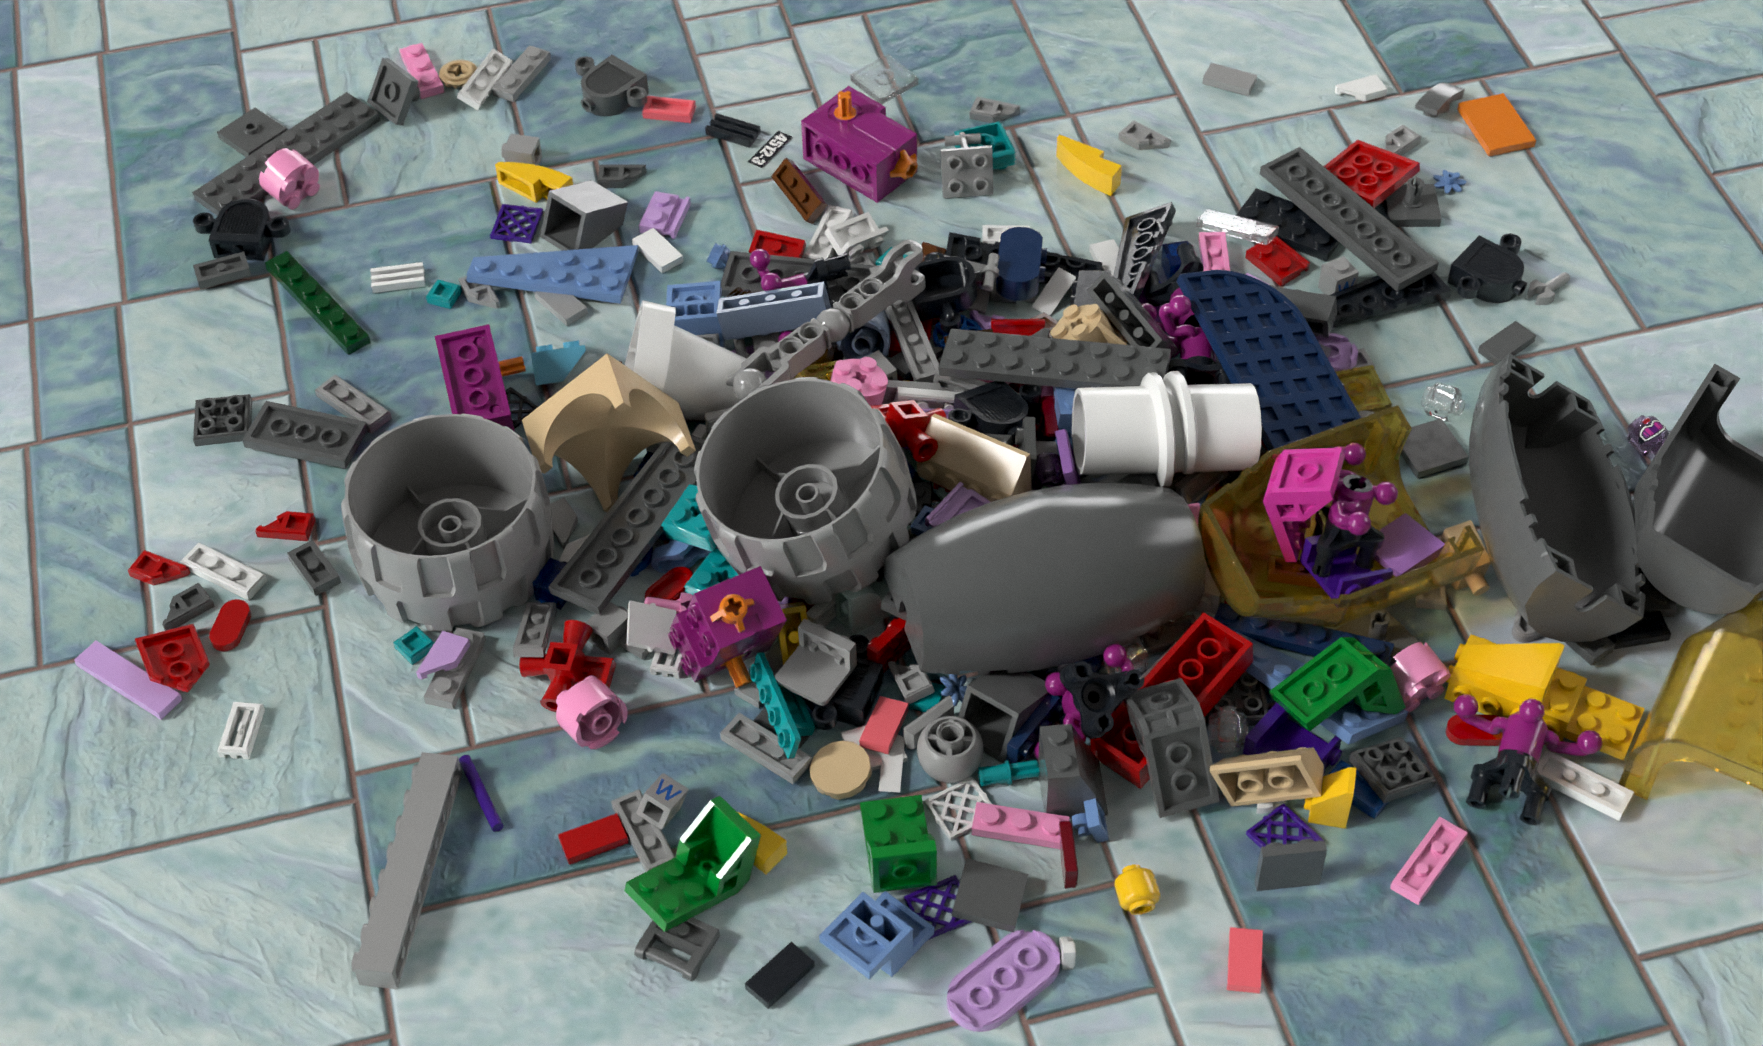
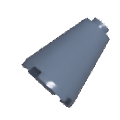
[837,310,892,360]

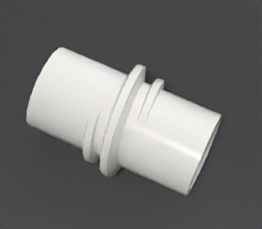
[1072,371,1262,488]

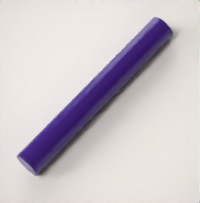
[459,755,504,832]

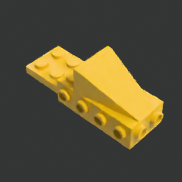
[1444,634,1645,761]

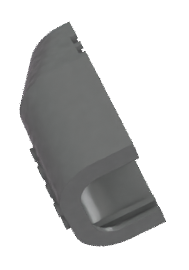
[1634,364,1763,614]

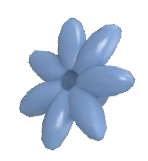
[1433,170,1466,194]
[940,674,967,706]

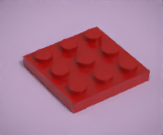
[1324,139,1420,208]

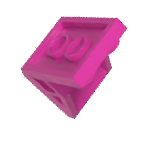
[1263,448,1345,562]

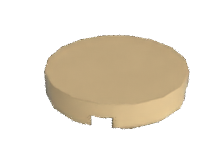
[810,740,872,799]

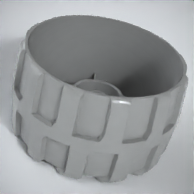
[694,377,917,605]
[341,414,554,632]

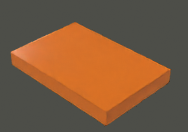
[1457,93,1536,157]

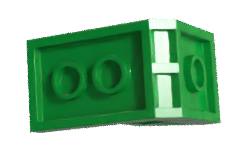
[1270,637,1406,732]
[860,795,937,893]
[624,796,761,932]

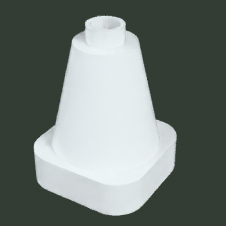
[625,301,767,421]

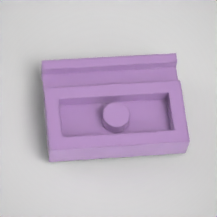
[639,191,691,239]
[925,482,990,528]

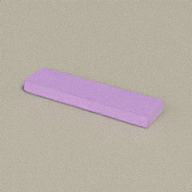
[74,640,182,720]

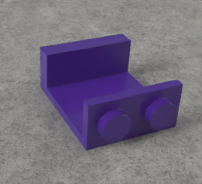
[1299,535,1393,605]
[1243,702,1342,776]

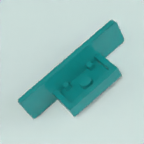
[750,652,815,759]

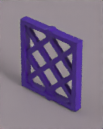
[490,204,543,243]
[1246,803,1324,848]
[904,874,971,940]

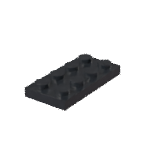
[1232,188,1340,262]

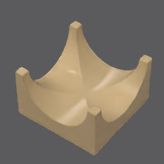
[522,353,696,512]

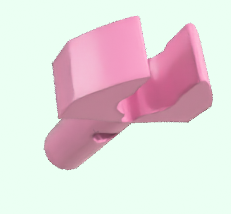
[644,592,693,614]

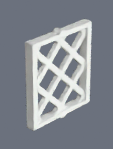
[924,776,992,841]

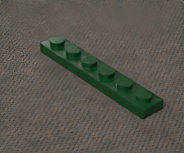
[265,251,371,355]

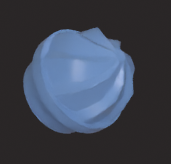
[706,243,730,269]

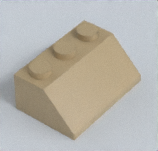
[1210,747,1324,807]

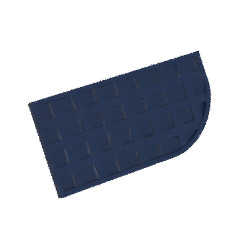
[1176,270,1370,456]

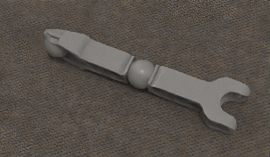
[726,240,925,400]

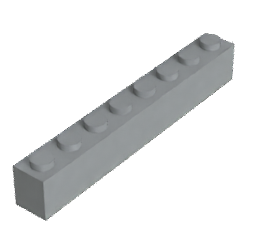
[351,752,462,990]

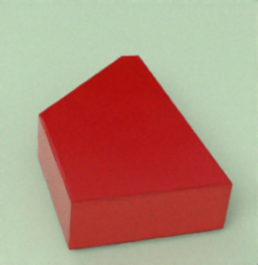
[255,511,316,541]
[128,550,191,586]

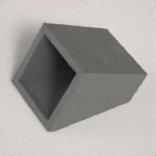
[540,180,628,251]
[958,670,1049,763]
[1038,724,1108,819]

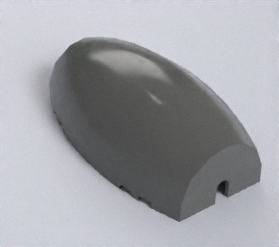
[1469,353,1646,642]
[882,483,1206,675]

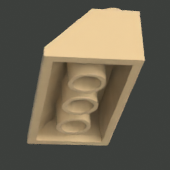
[917,414,1031,502]

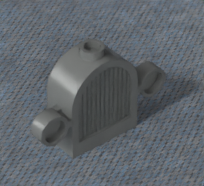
[575,55,649,116]

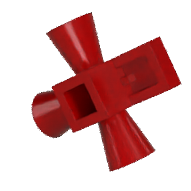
[871,400,947,462]
[519,620,617,712]

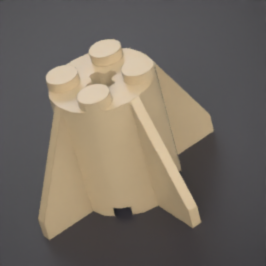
[1050,304,1128,345]

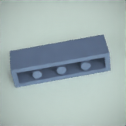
[716,282,831,340]

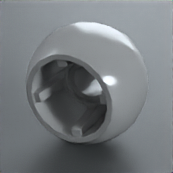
[917,716,984,783]

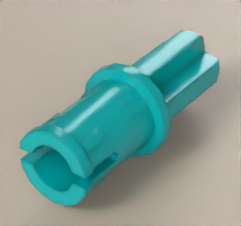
[977,760,1040,787]

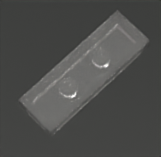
[1196,209,1279,245]

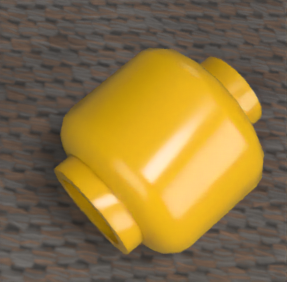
[1114,864,1160,915]

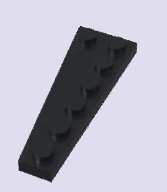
[1113,202,1176,300]
[946,232,1102,286]
[1330,272,1452,328]

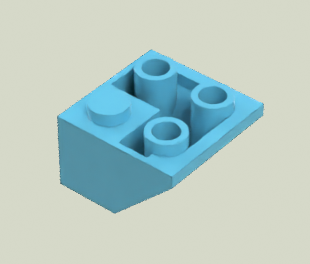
[531,340,586,385]

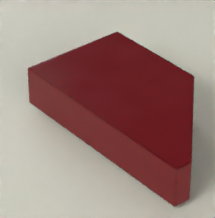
[1038,396,1058,437]
[1059,821,1078,889]

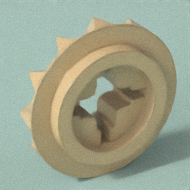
[439,60,477,90]

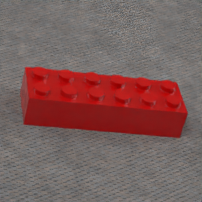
[1090,612,1253,789]

